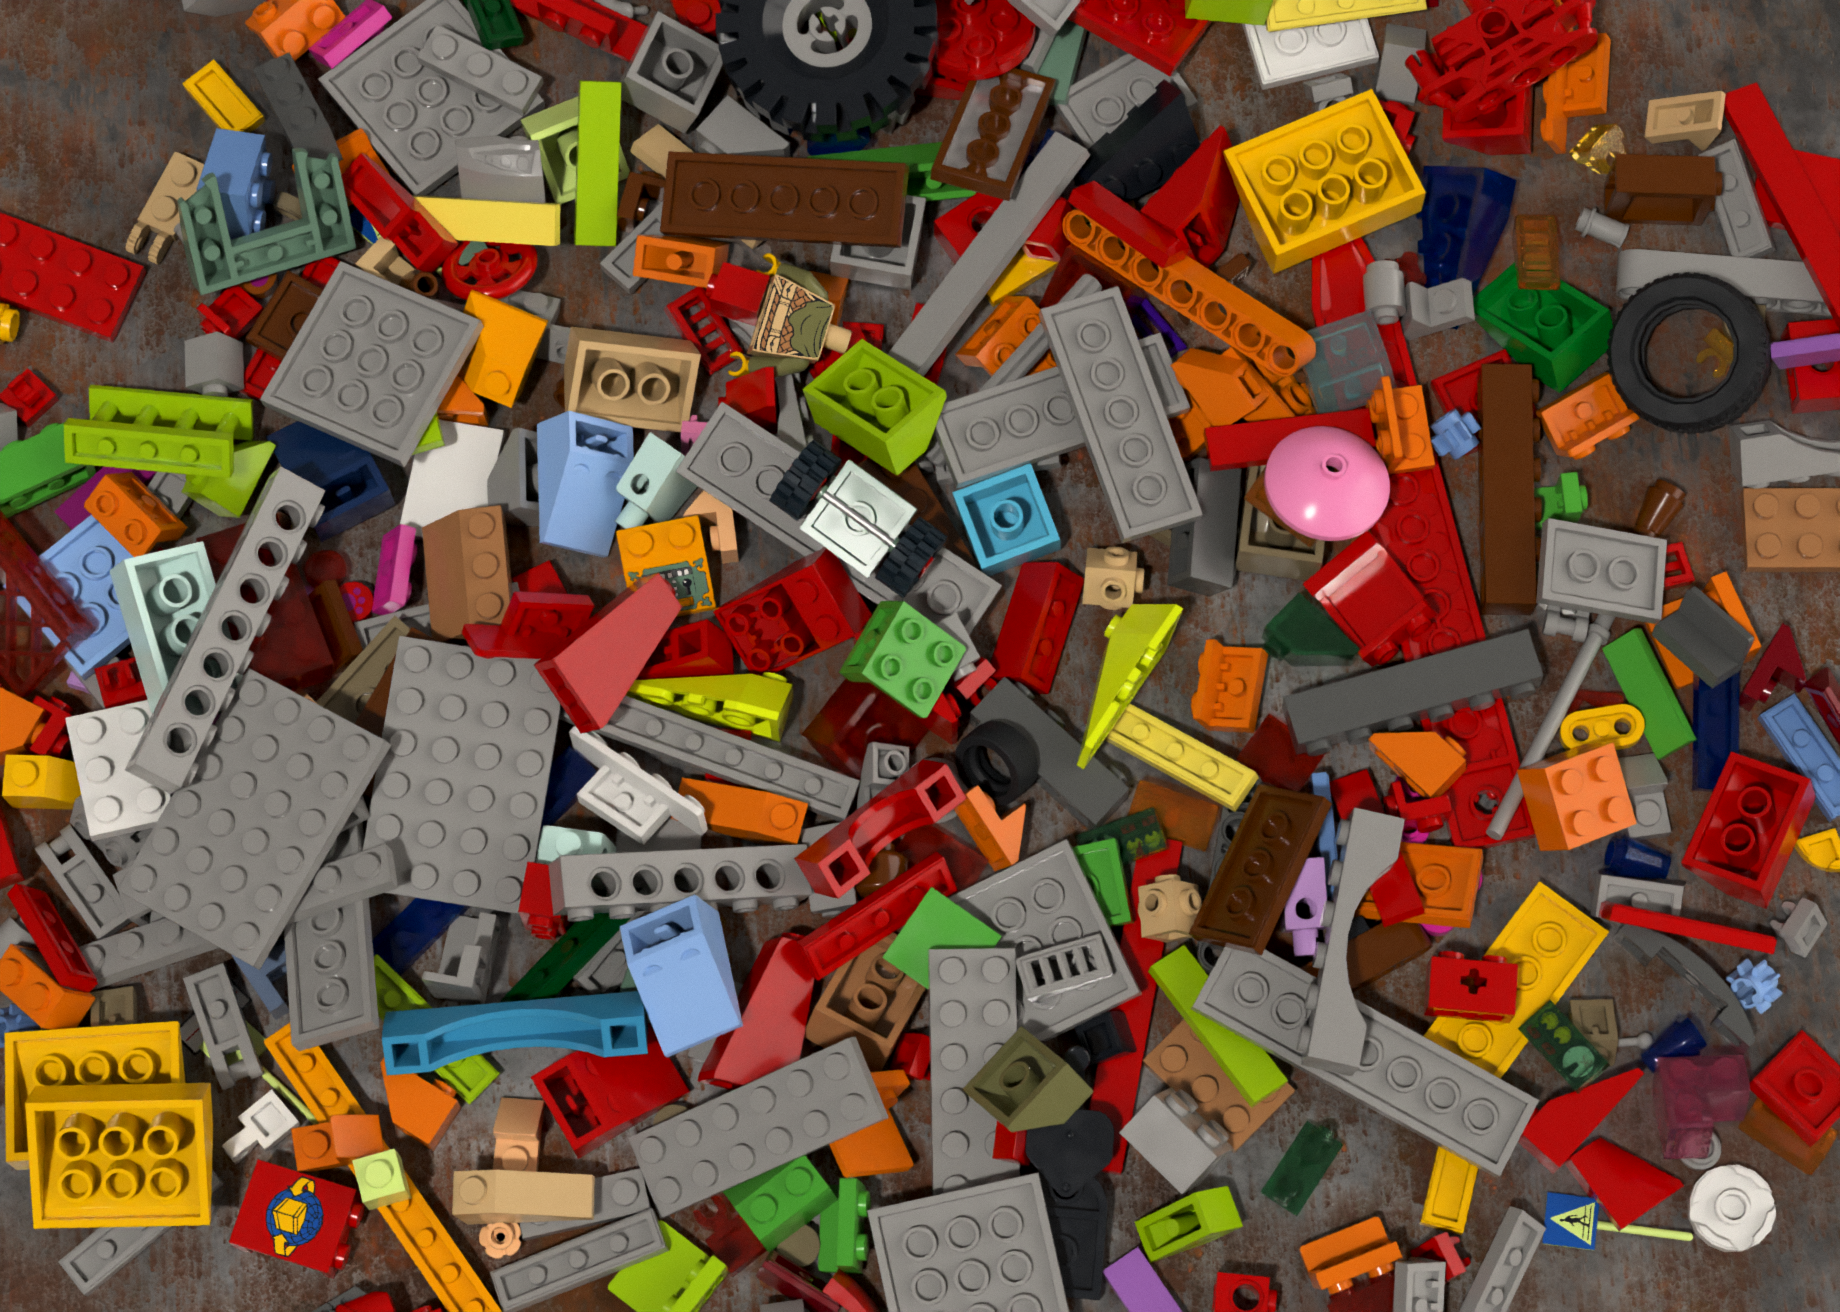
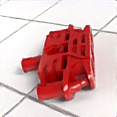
[1404,0,1598,123]

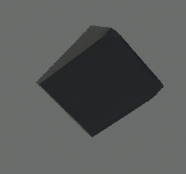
[1075,1011,1137,1067]

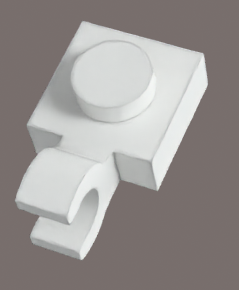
[222,1089,300,1164]

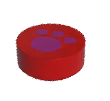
[339,582,374,626]

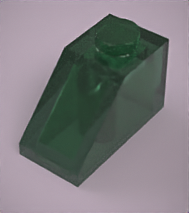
[1261,593,1360,667]

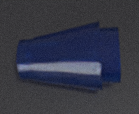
[1604,835,1671,879]
[1640,1017,1707,1076]

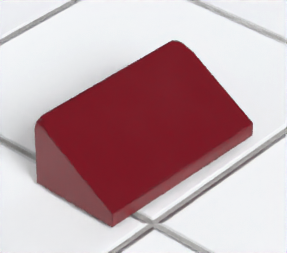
[1804,667,1840,747]
[756,1250,841,1312]

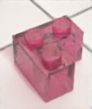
[1651,1055,1750,1159]

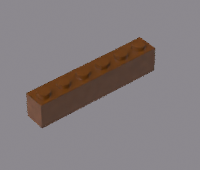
[1477,364,1542,616]

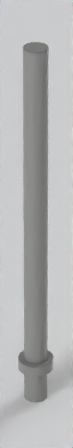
[1486,614,1616,840]

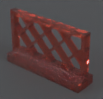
[0,510,96,698]

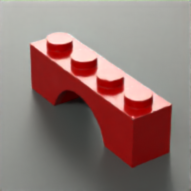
[794,759,967,899]

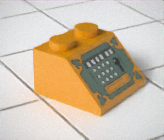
[616,515,716,617]

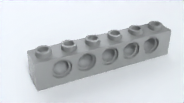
[548,844,812,922]

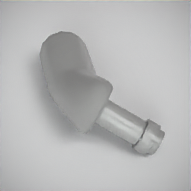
[594,0,649,19]

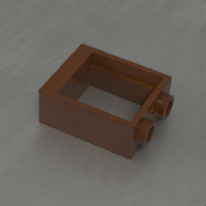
[1604,154,1722,226]

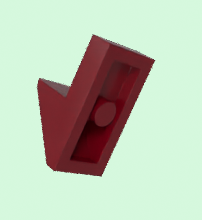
[1735,623,1807,712]

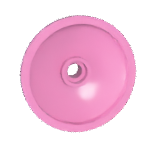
[1264,426,1390,541]

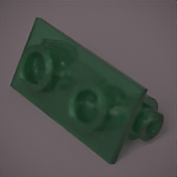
[1260,1121,1343,1217]

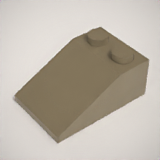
[1235,465,1334,581]

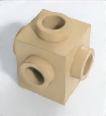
[1082,547,1144,610]
[1138,875,1202,943]

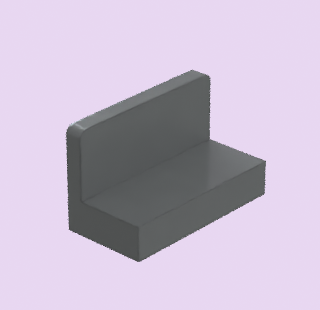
[1651,586,1754,688]

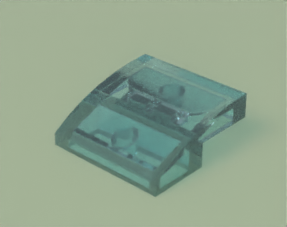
[1302,309,1397,414]

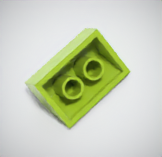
[802,339,947,476]

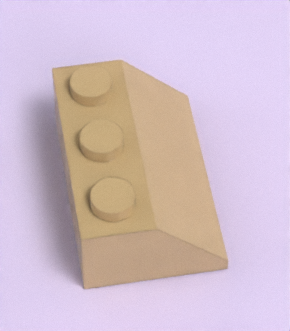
[564,327,701,433]

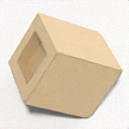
[355,236,422,286]

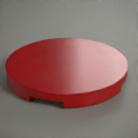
[931,0,1036,81]

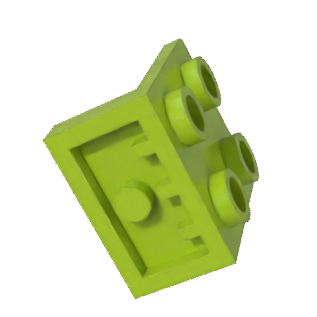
[608,1220,729,1312]

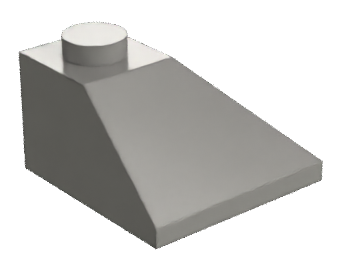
[487,427,539,527]

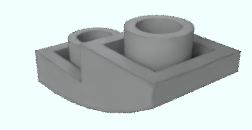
[857,742,909,809]

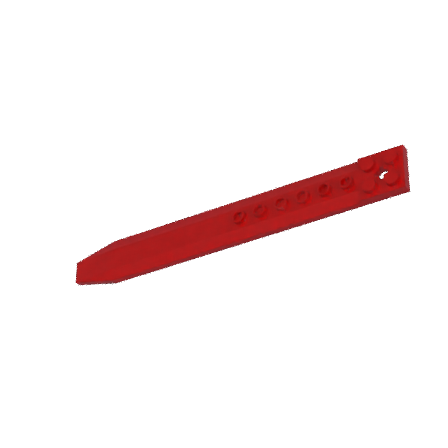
[1311,237,1536,849]

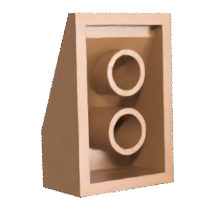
[804,933,926,1072]

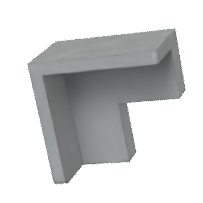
[422,912,502,1005]

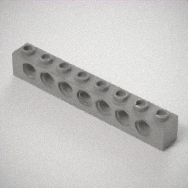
[125,467,325,794]

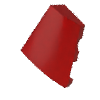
[1564,1137,1684,1231]

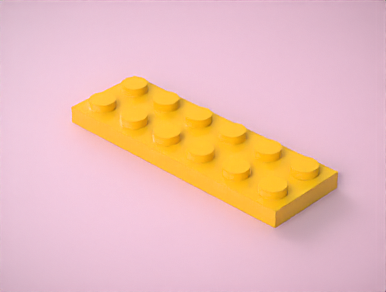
[1423,881,1609,1079]

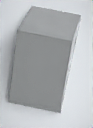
[1375,23,1426,106]

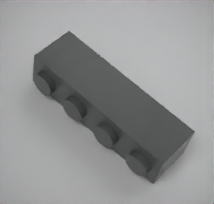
[970,677,1130,835]

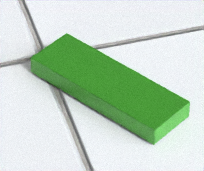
[1602,628,1697,760]

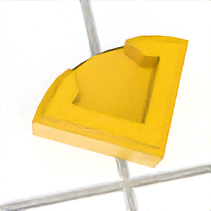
[1794,828,1840,872]

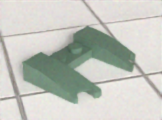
[177,148,356,295]

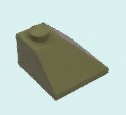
[962,1026,1094,1132]

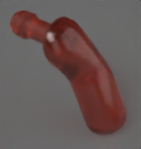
[1566,690,1624,715]

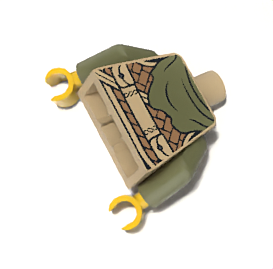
[728,253,852,378]

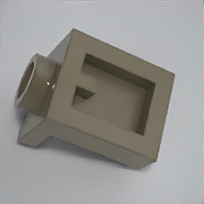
[91,986,137,1027]
[1568,999,1619,1067]

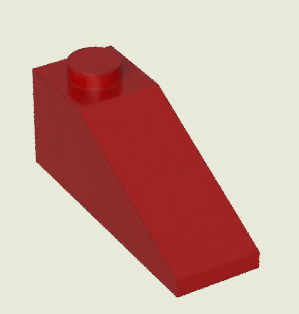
[636,619,734,680]
[1518,1068,1645,1174]

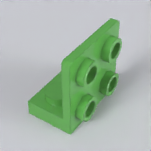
[839,601,966,718]

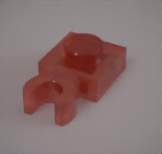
[693,1195,767,1277]

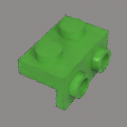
[818,1178,871,1273]

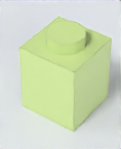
[352,1148,411,1210]

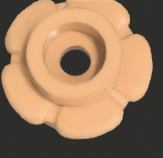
[479,1223,522,1259]

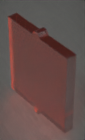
[1236,714,1326,792]

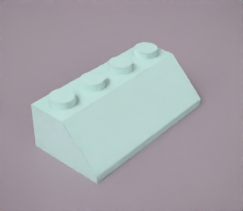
[109,541,243,715]

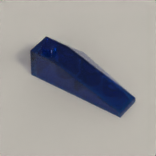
[1416,166,1517,330]

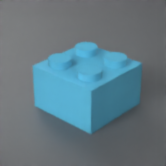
[952,463,1061,577]

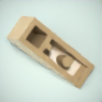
[452,1170,595,1225]

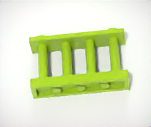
[64,385,254,478]

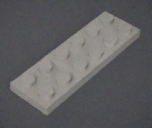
[1038,286,1203,543]
[934,333,1190,489]
[284,822,379,1051]
[928,948,1020,1196]
[628,1036,889,1219]

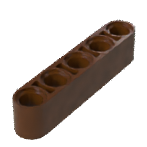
[1300,922,1433,993]

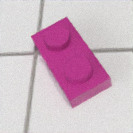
[308,0,392,69]
[372,524,417,615]

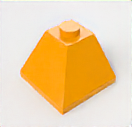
[457,290,548,408]

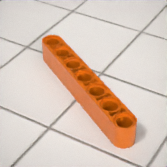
[1062,208,1316,376]

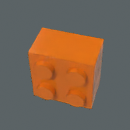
[1517,742,1637,851]

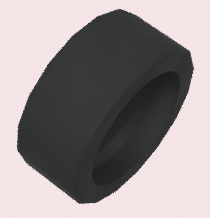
[955,721,1038,806]

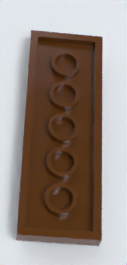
[660,151,909,248]

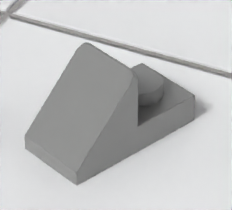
[1399,278,1475,342]
[1618,753,1671,842]

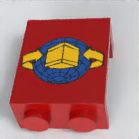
[229,1159,365,1279]

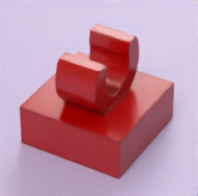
[0,368,59,428]
[94,657,147,709]
[945,657,997,706]
[888,1033,930,1081]
[1410,1232,1471,1284]

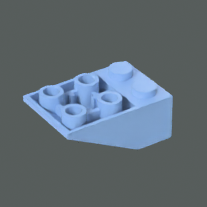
[537,411,634,558]
[620,894,743,1057]

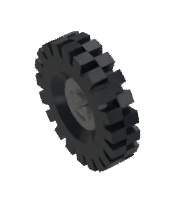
[716,0,940,143]

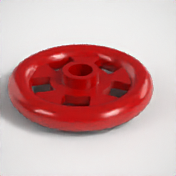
[442,241,538,300]

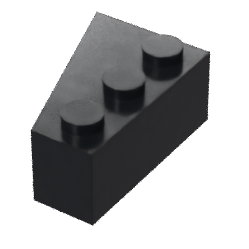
[1074,79,1200,203]

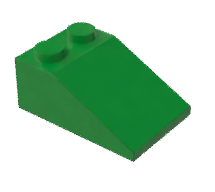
[1473,256,1613,393]

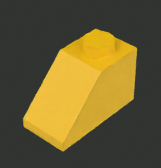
[2,754,81,810]

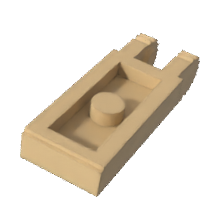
[125,152,204,265]

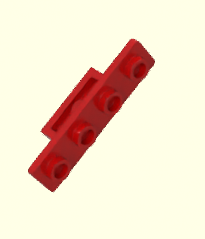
[510,0,647,62]
[461,591,594,659]

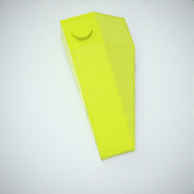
[1077,604,1183,769]
[625,672,794,742]

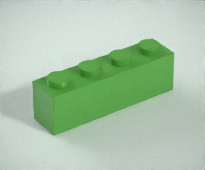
[807,142,976,201]
[0,422,96,521]

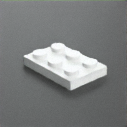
[65,700,171,841]

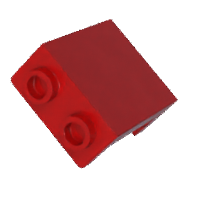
[1303,531,1437,667]

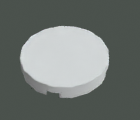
[1687,1165,1776,1252]

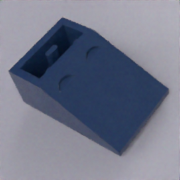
[266,421,395,542]

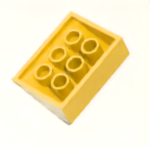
[1223,89,1426,274]
[4,1021,185,1170]
[25,1083,213,1229]

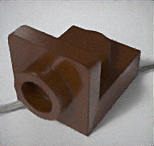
[616,171,665,233]

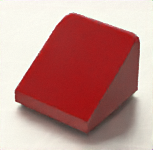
[992,1121,1030,1166]

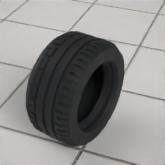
[1606,272,1771,434]

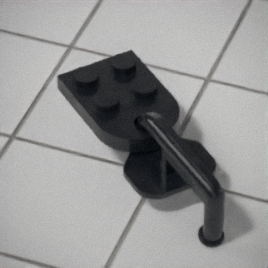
[1025,1046,1114,1300]

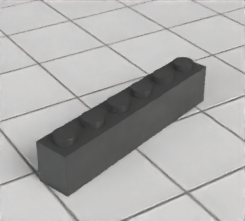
[1282,629,1543,756]

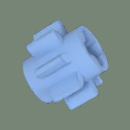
[1726,958,1782,1014]

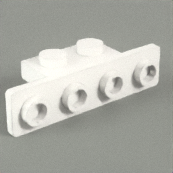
[569,726,708,845]

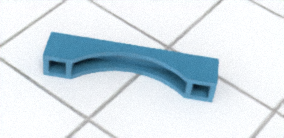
[382,991,648,1076]

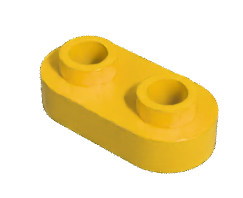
[1559,704,1645,751]

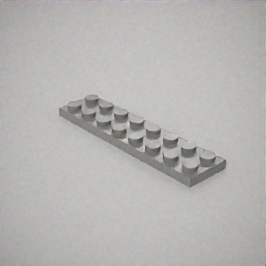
[676,402,1002,636]
[1191,947,1539,1178]

